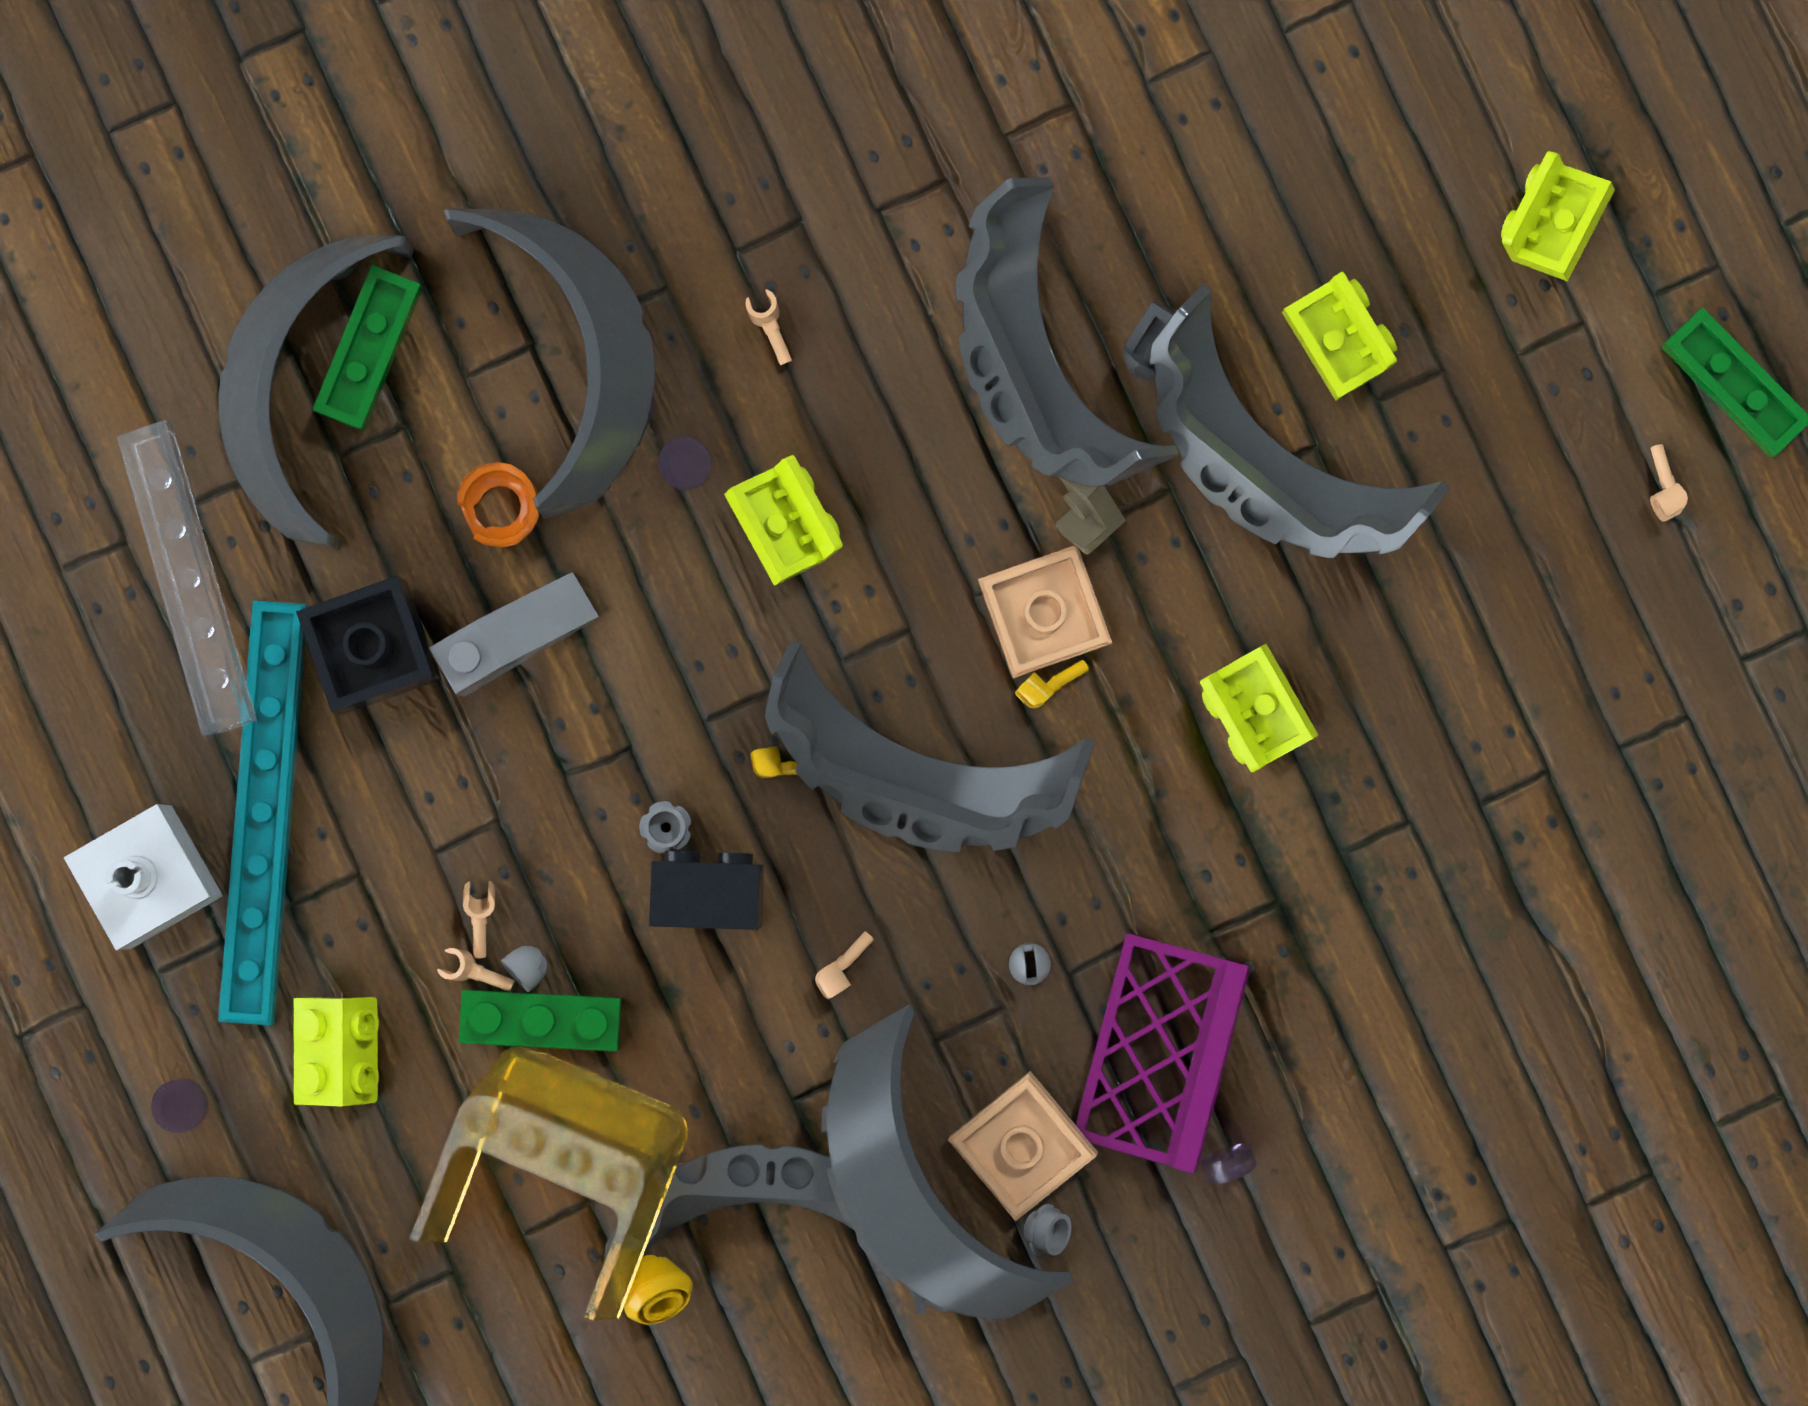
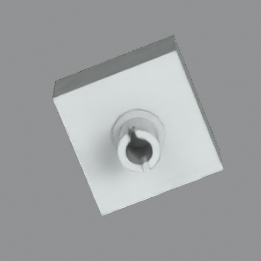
[64,804,223,951]

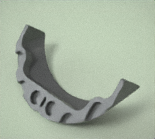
[956,177,1179,486]
[444,209,656,519]
[219,235,414,550]
[1150,283,1450,558]
[764,640,1095,852]
[822,1004,1074,1321]
[603,1144,926,1314]
[94,1176,384,1406]

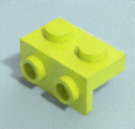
[1501,151,1615,282]
[1282,272,1397,401]
[724,455,843,586]
[1200,644,1318,773]
[294,997,379,1106]

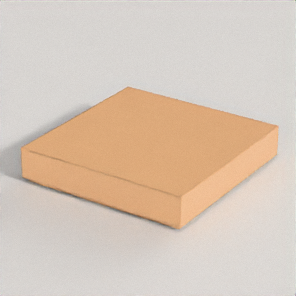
[978,545,1112,679]
[948,1071,1098,1222]

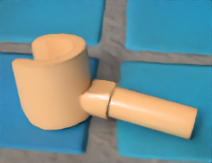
[745,289,792,366]
[1650,444,1688,522]
[463,881,495,958]
[815,931,874,999]
[437,948,515,992]

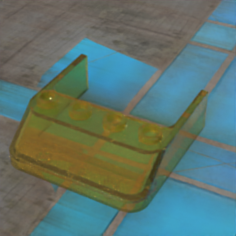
[410,1046,688,1321]

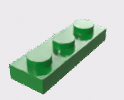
[312,265,423,432]
[1660,307,1808,458]
[458,989,622,1052]

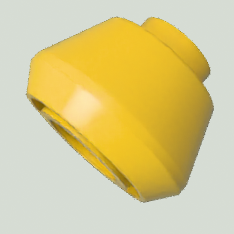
[623,1255,693,1325]

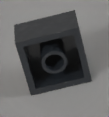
[296,576,442,715]
[649,851,764,930]

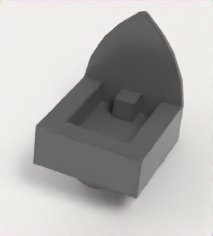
[1122,302,1175,381]

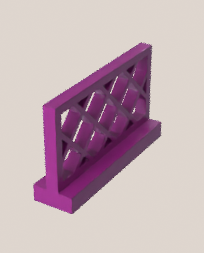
[1075,933,1251,1174]

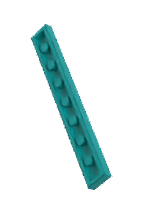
[218,600,309,1025]

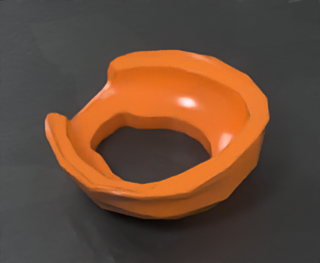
[457,462,539,548]

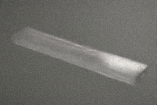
[117,420,257,737]

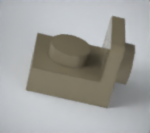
[1055,478,1126,554]

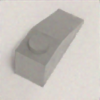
[429,572,600,697]

